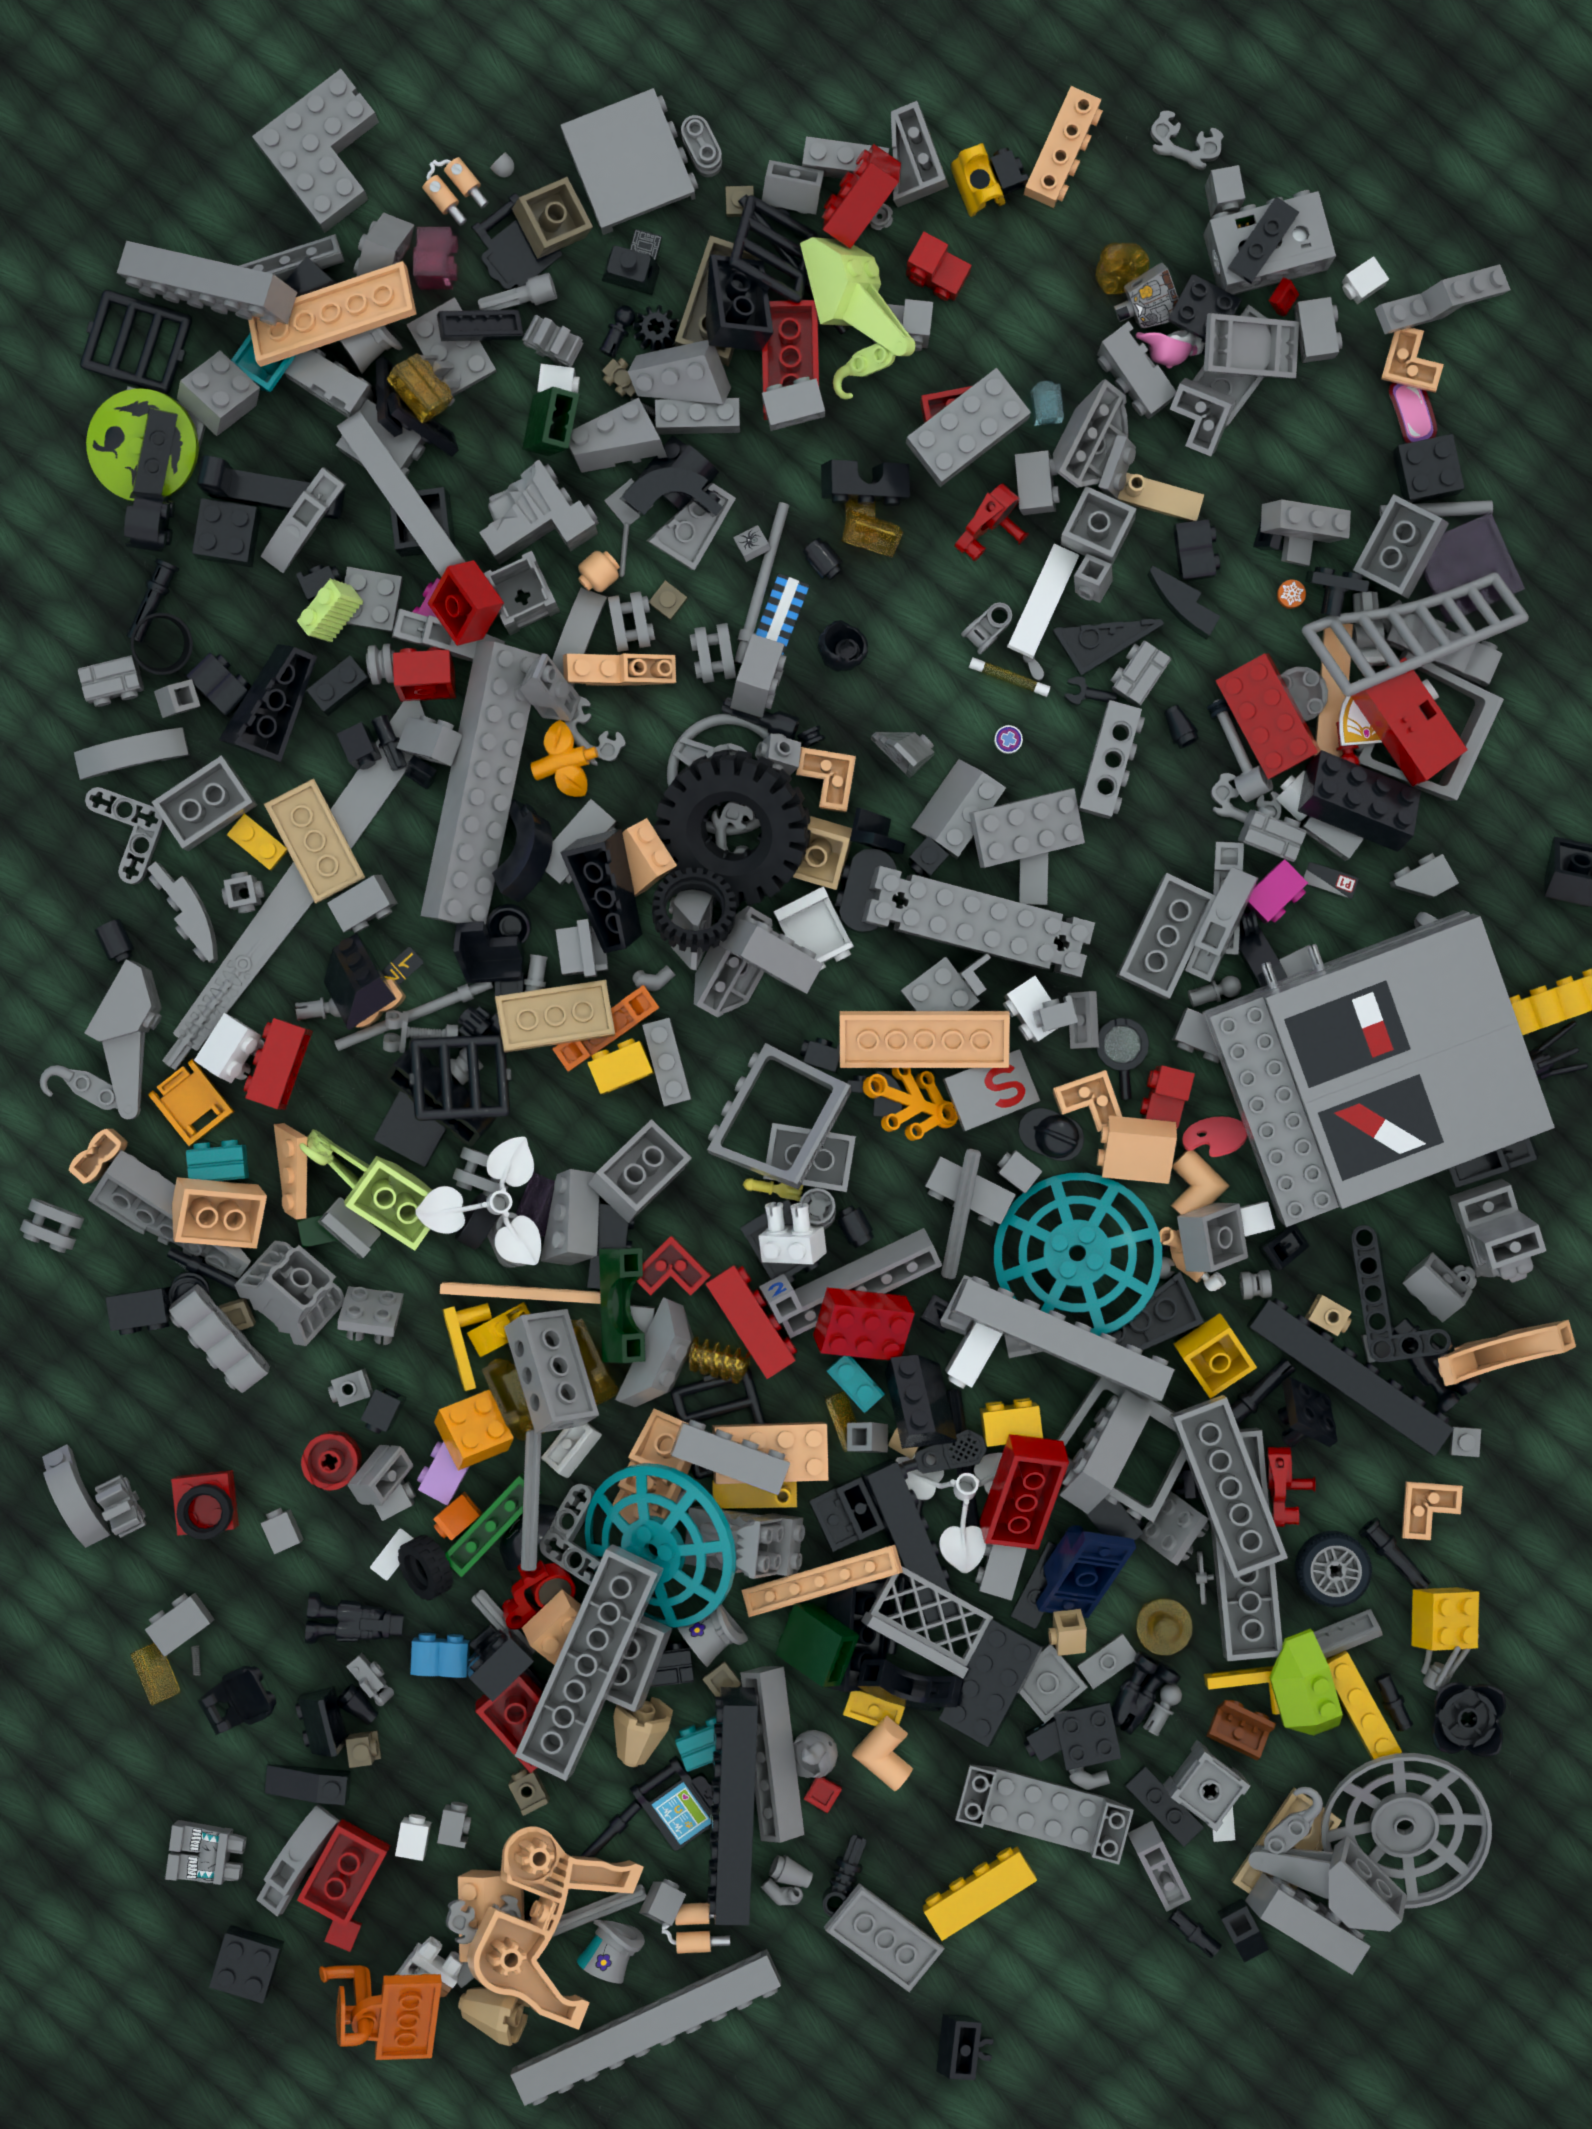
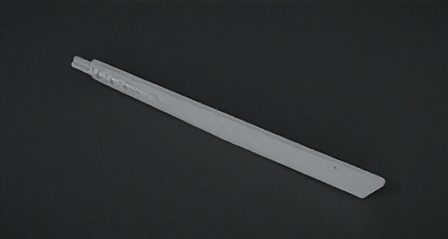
[162,700,425,1070]

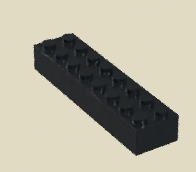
[707,1687,758,1925]

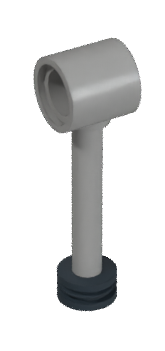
[1207,699,1273,802]

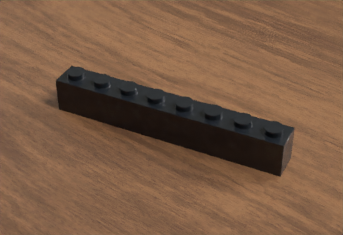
[1246,1298,1454,1456]

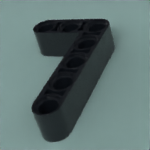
[197,455,345,519]
[1352,1225,1453,1363]

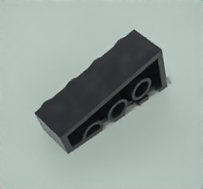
[219,644,317,762]
[560,828,642,953]

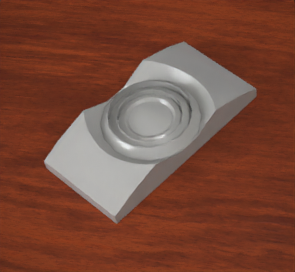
[1204,313,1299,378]

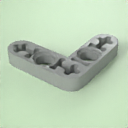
[85,787,165,885]
[540,1484,601,1585]

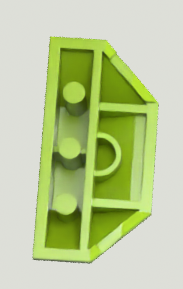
[1269,1629,1343,1736]

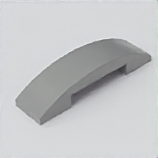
[552,588,607,688]
[74,728,189,780]
[1213,842,1244,955]

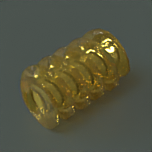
[689,1336,751,1384]

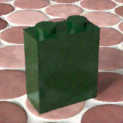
[522,387,579,456]
[775,1603,860,1688]

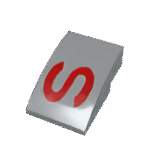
[943,1049,1040,1131]

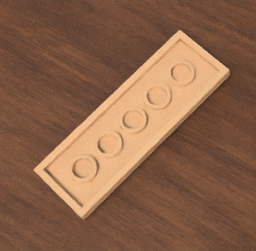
[248,261,416,367]
[840,1011,1010,1068]

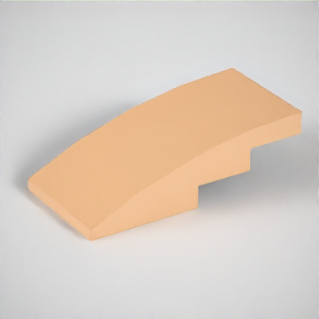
[612,1409,692,1525]

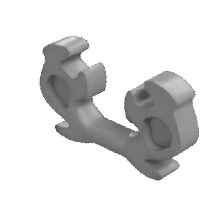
[1150,111,1224,170]
[564,696,626,766]
[1210,773,1281,823]
[712,801,755,853]
[446,1895,521,1944]

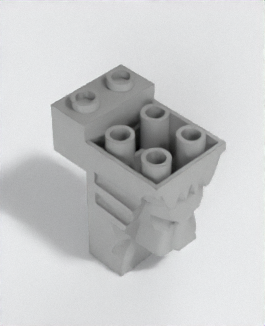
[479,460,599,565]
[1449,1178,1546,1283]
[684,1506,805,1579]

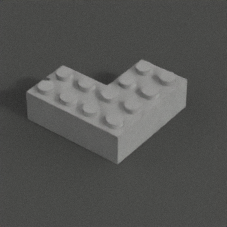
[252,69,379,233]

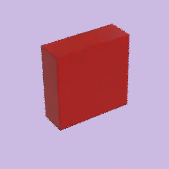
[1268,277,1299,317]
[804,1777,842,1813]
[324,1919,362,1952]

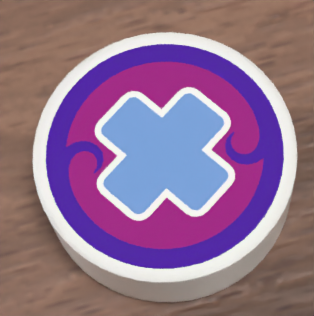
[994,725,1023,754]

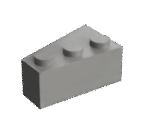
[891,101,949,207]

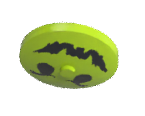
[86,389,199,501]

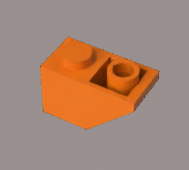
[433,1491,482,1541]

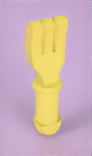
[743,1178,803,1201]

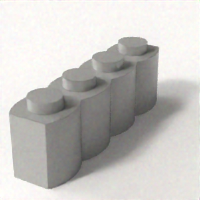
[1385,612,1503,687]
[169,1284,270,1393]

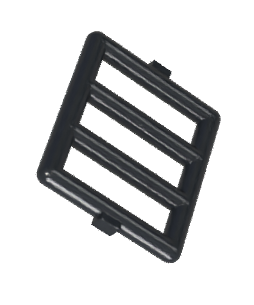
[729,195,818,303]
[80,290,193,394]
[409,1034,511,1121]
[670,1368,766,1480]

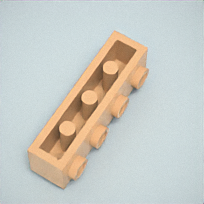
[1024,86,1103,208]

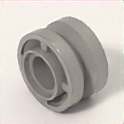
[366,643,395,685]

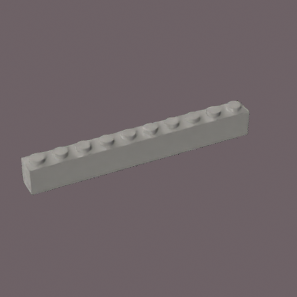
[510,1949,781,2106]

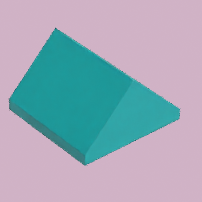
[231,332,296,392]

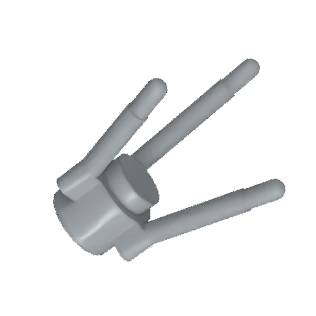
[1421,1634,1479,1691]

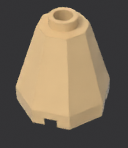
[613,1697,673,1767]
[458,1986,530,2046]

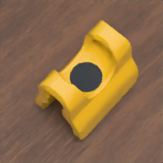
[951,143,1005,217]

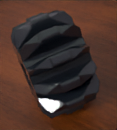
[633,305,679,352]

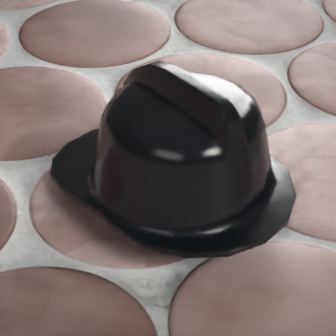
[1019,1108,1084,1161]

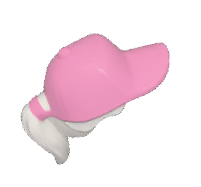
[1136,330,1205,369]

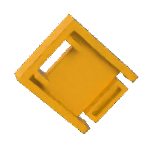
[148,1059,235,1146]

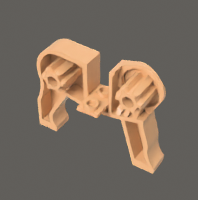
[467,1826,644,2030]

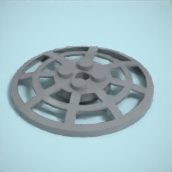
[1321,1753,1492,1908]

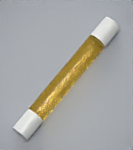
[969,657,1050,697]

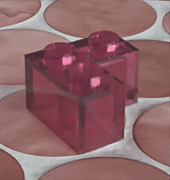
[413,227,458,289]

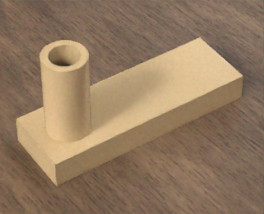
[1116,473,1204,522]

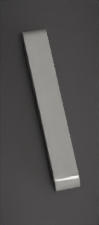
[337,410,465,577]

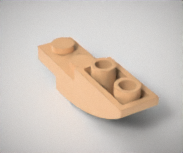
[563,654,676,686]

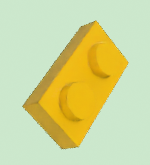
[227,813,288,871]
[843,1691,905,1726]

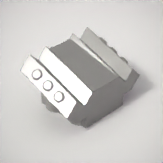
[235,1240,344,1346]

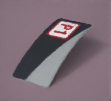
[1304,862,1359,899]

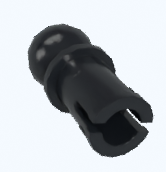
[599,305,636,358]

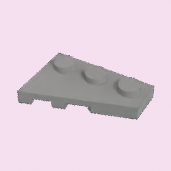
[646,483,736,570]

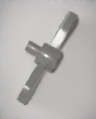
[1023,655,1044,681]
[1196,1551,1214,1605]

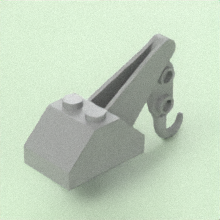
[40,959,162,1119]
[1248,1787,1407,1932]

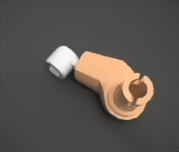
[1159,1227,1226,1291]

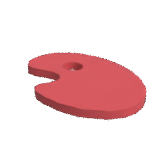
[1182,1116,1248,1157]

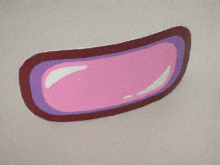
[1389,383,1437,443]

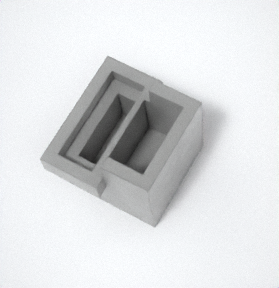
[556,919,609,978]

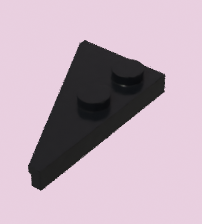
[1052,619,1164,677]

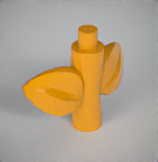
[531,720,598,797]

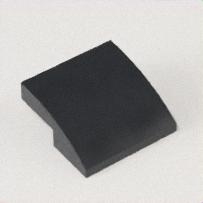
[373,1091,447,1167]

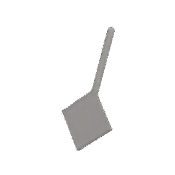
[604,478,654,577]

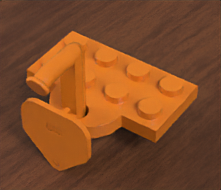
[319,1965,442,2060]

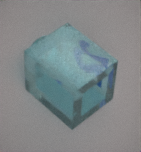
[1031,381,1064,426]

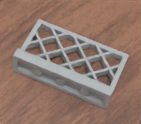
[861,1566,993,1678]

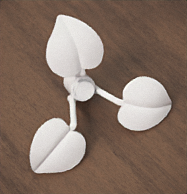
[415,1137,541,1265]
[896,1453,1003,1573]

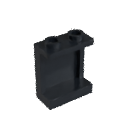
[740,1199,823,1283]

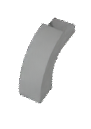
[42,1444,110,1548]

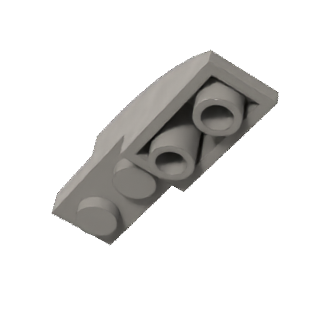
[260,467,347,573]
[392,609,505,662]
[147,861,218,964]
[1185,867,1258,982]
[256,1804,340,1917]

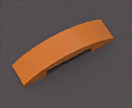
[552,985,660,1072]

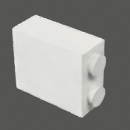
[945,1321,1002,1389]

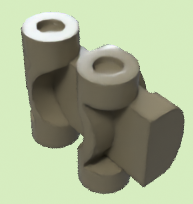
[602,358,636,398]

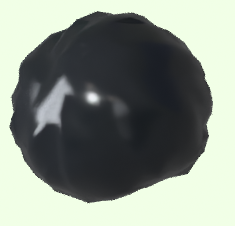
[817,620,868,672]

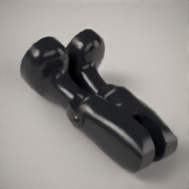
[1111,1651,1181,1735]

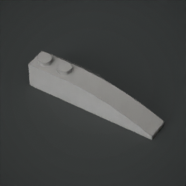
[88,1150,251,1278]

